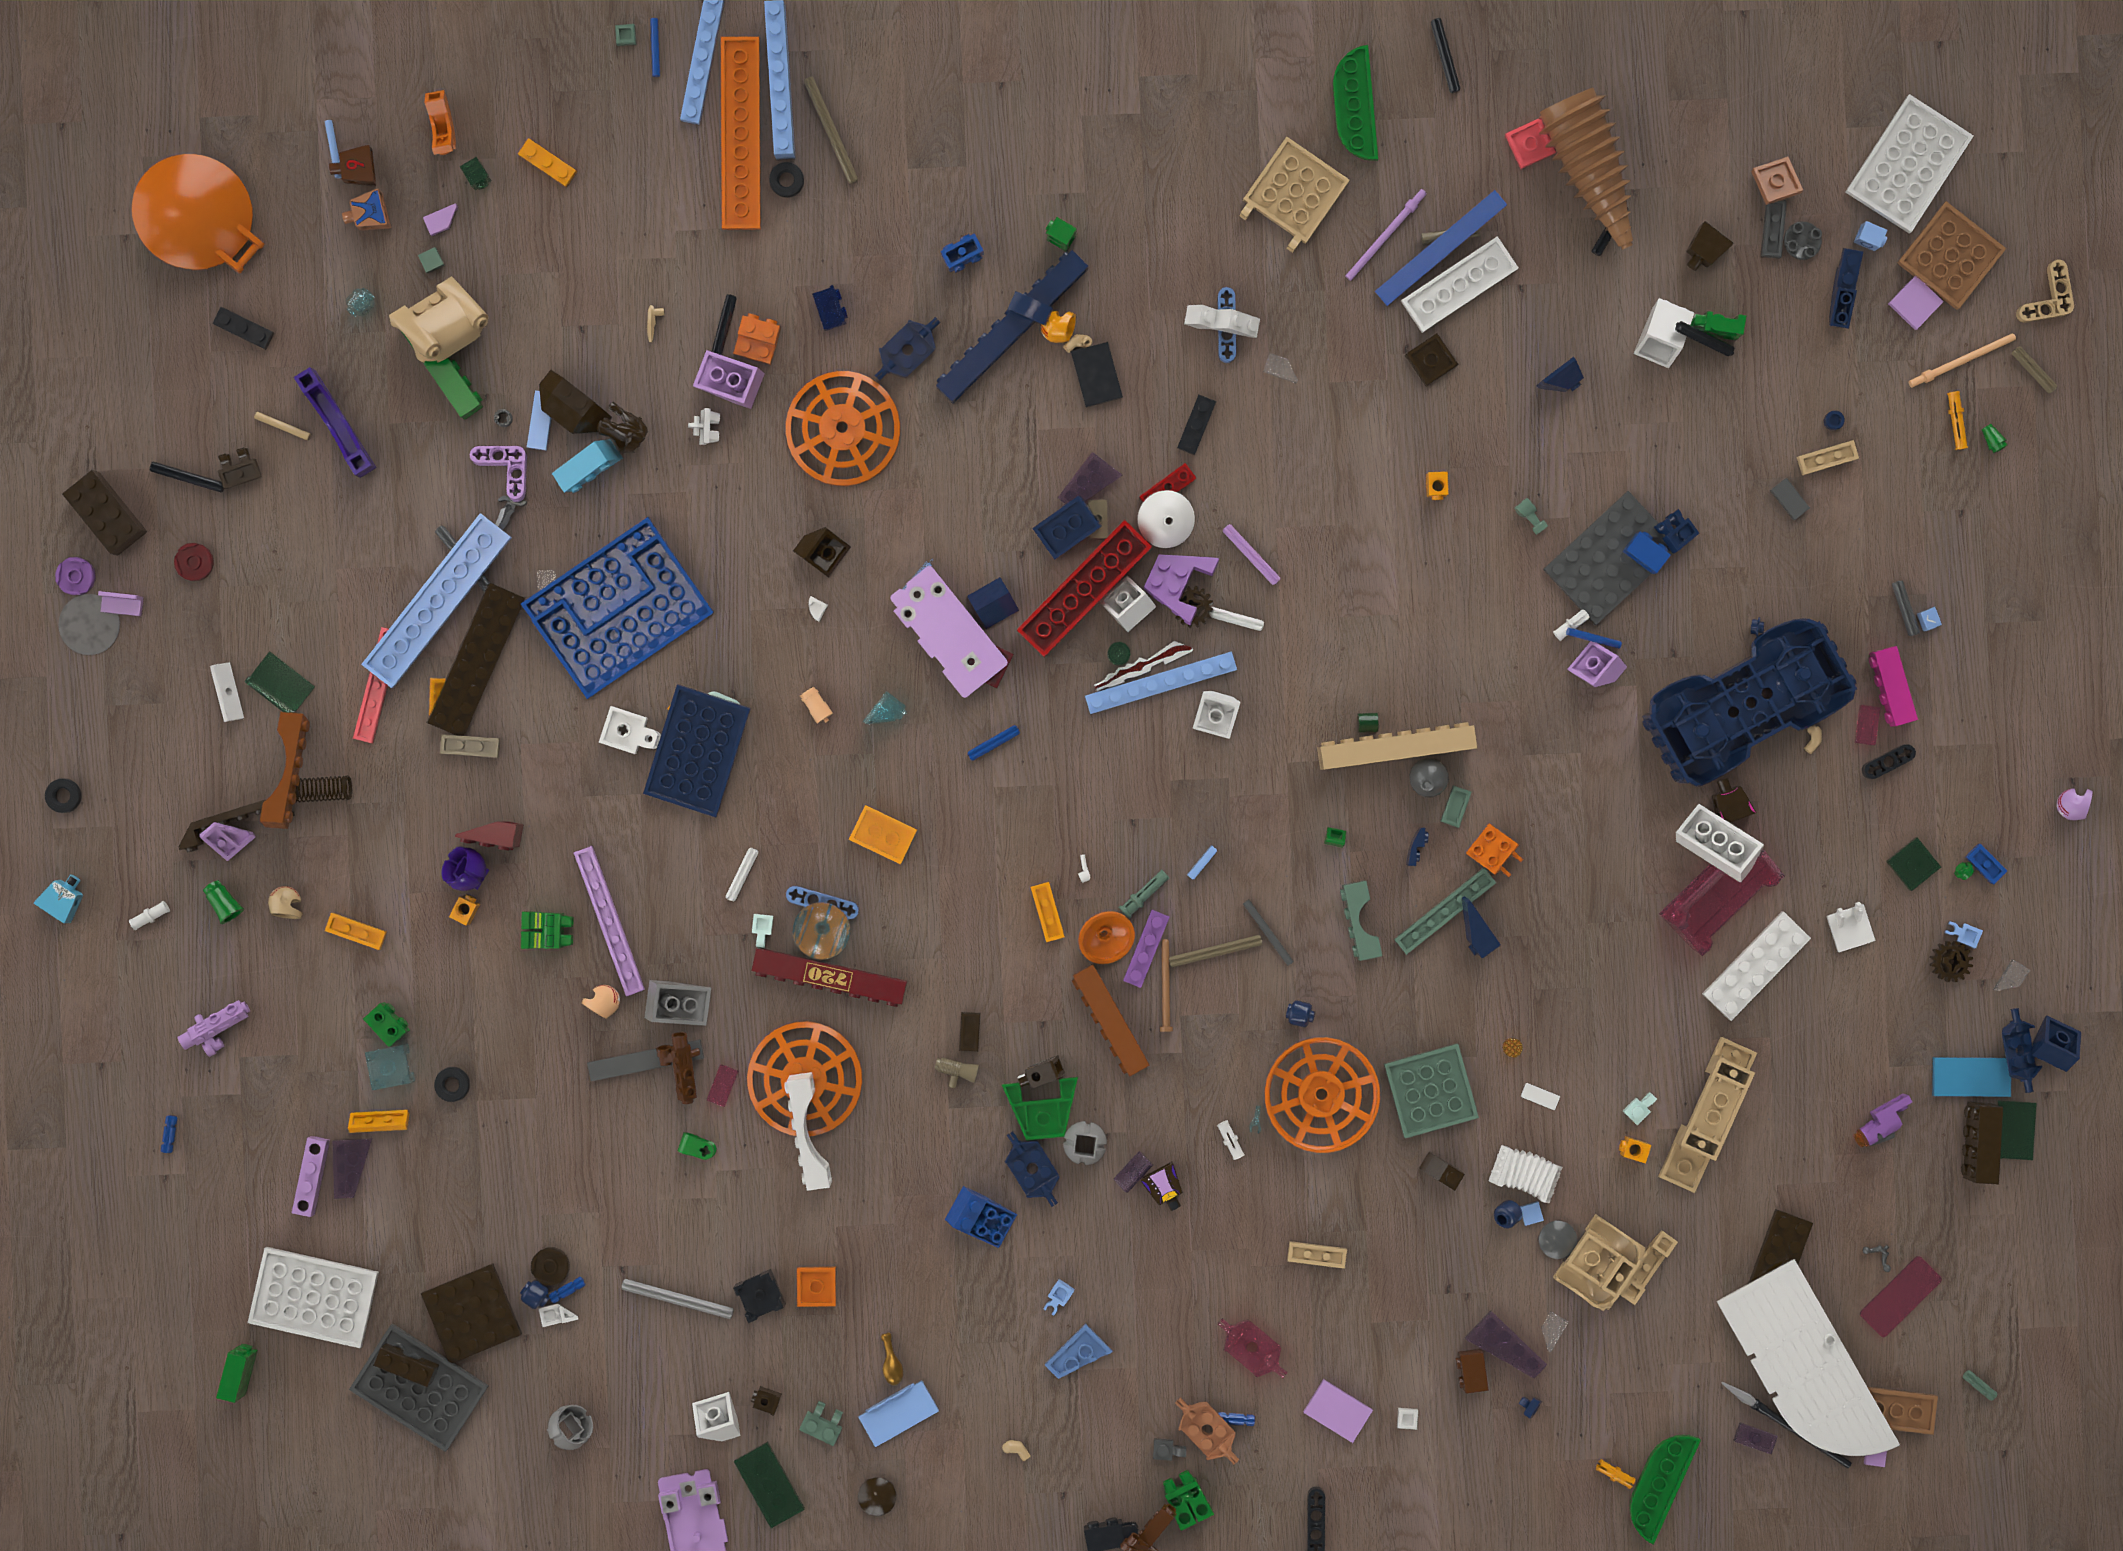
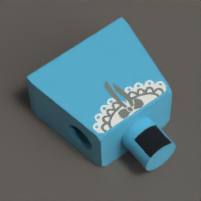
[34,875,83,923]

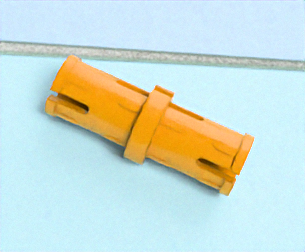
[1596,1459,1635,1489]

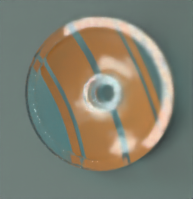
[792,902,850,959]

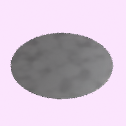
[59,594,120,655]

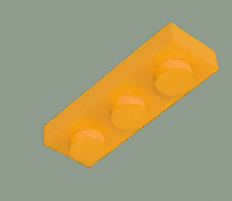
[518,138,577,188]
[1031,882,1065,942]
[325,913,387,950]
[348,1110,409,1133]

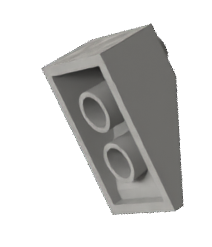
[644,980,711,1026]

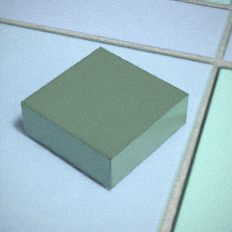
[615,24,637,46]
[418,247,445,274]

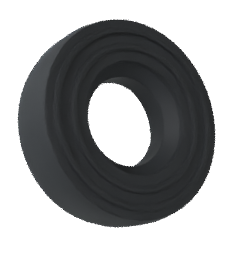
[769,162,804,197]
[45,778,82,813]
[434,1067,470,1102]

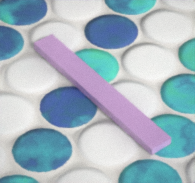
[574,846,645,996]

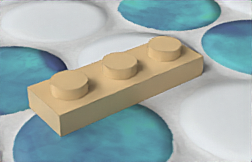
[1797,440,1859,475]
[1287,1241,1347,1269]

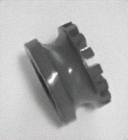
[494,409,513,427]

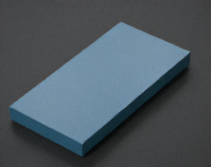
[1932,1057,2011,1097]

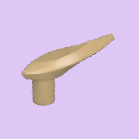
[647,305,664,342]

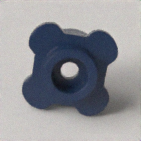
[1751,617,1764,637]

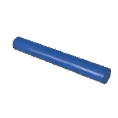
[650,18,660,77]
[1566,627,1622,649]

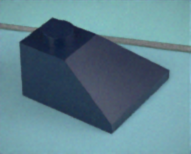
[1536,357,1584,392]

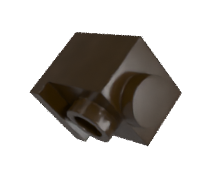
[751,1386,782,1416]

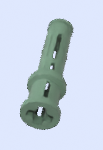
[1118,869,1170,919]

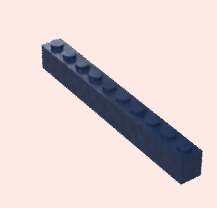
[936,250,1088,404]

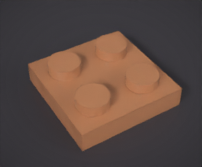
[1751,157,1803,205]

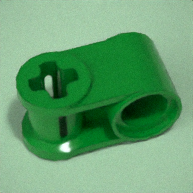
[677,1132,717,1160]

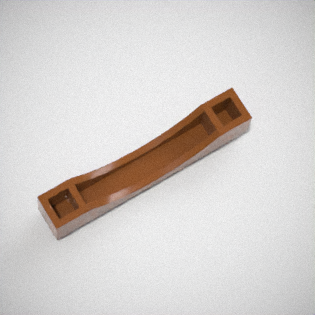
[260,712,310,829]

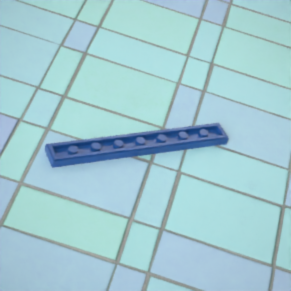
[1375,190,1507,306]

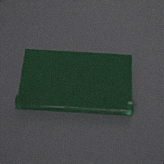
[245,651,315,713]
[1998,1100,2037,1160]

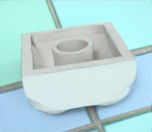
[1193,691,1240,739]

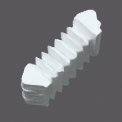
[1489,1145,1563,1203]

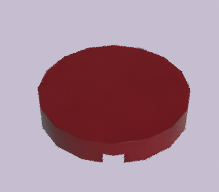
[174,543,214,581]

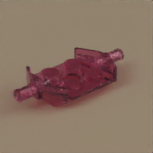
[1217,1318,1288,1379]

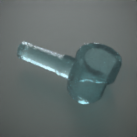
[1249,1105,1261,1134]

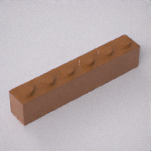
[1071,964,1150,1076]

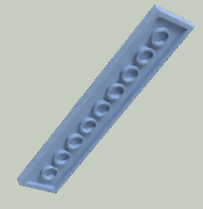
[361,513,512,688]

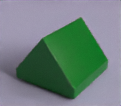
[1324,827,1346,848]

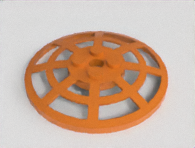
[786,371,900,486]
[747,1021,862,1136]
[1265,1037,1380,1153]

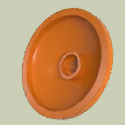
[1078,911,1135,964]

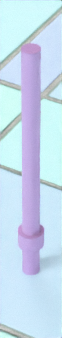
[1345,189,1427,281]

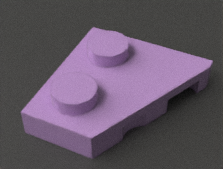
[200,822,255,861]

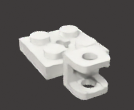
[599,706,661,754]

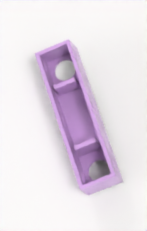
[292,1136,330,1217]

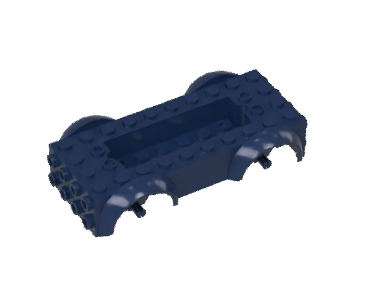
[1642,618,1857,787]

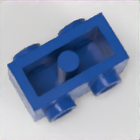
[940,233,984,273]

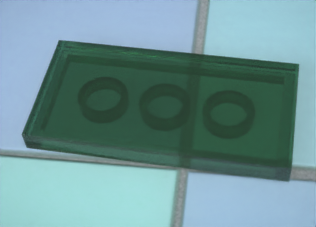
[734,1441,805,1528]

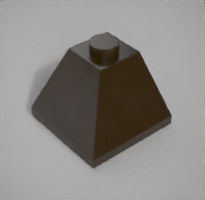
[793,527,851,578]

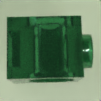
[460,157,492,190]

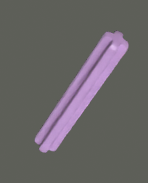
[1223,524,1280,585]

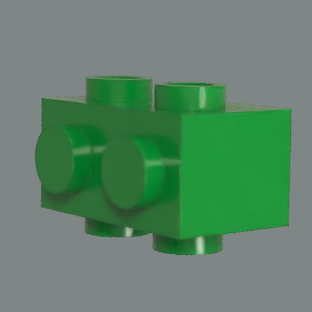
[363,1002,410,1047]

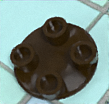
[858,1477,896,1516]

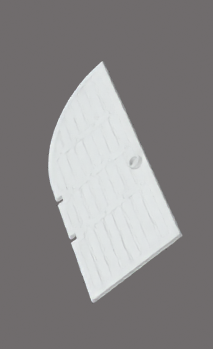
[1717,1259,1900,1456]

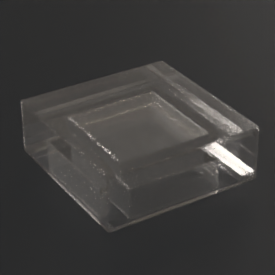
[536,569,557,590]

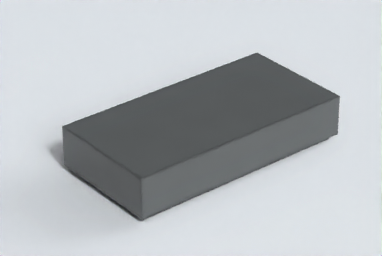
[1770,478,1810,520]

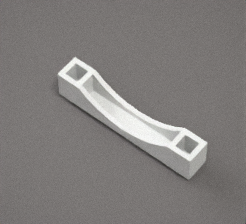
[785,1072,832,1191]

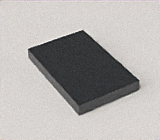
[1071,342,1123,408]

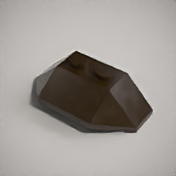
[539,370,612,434]

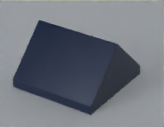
[967,577,1019,629]

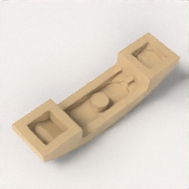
[1620,1230,1678,1305]

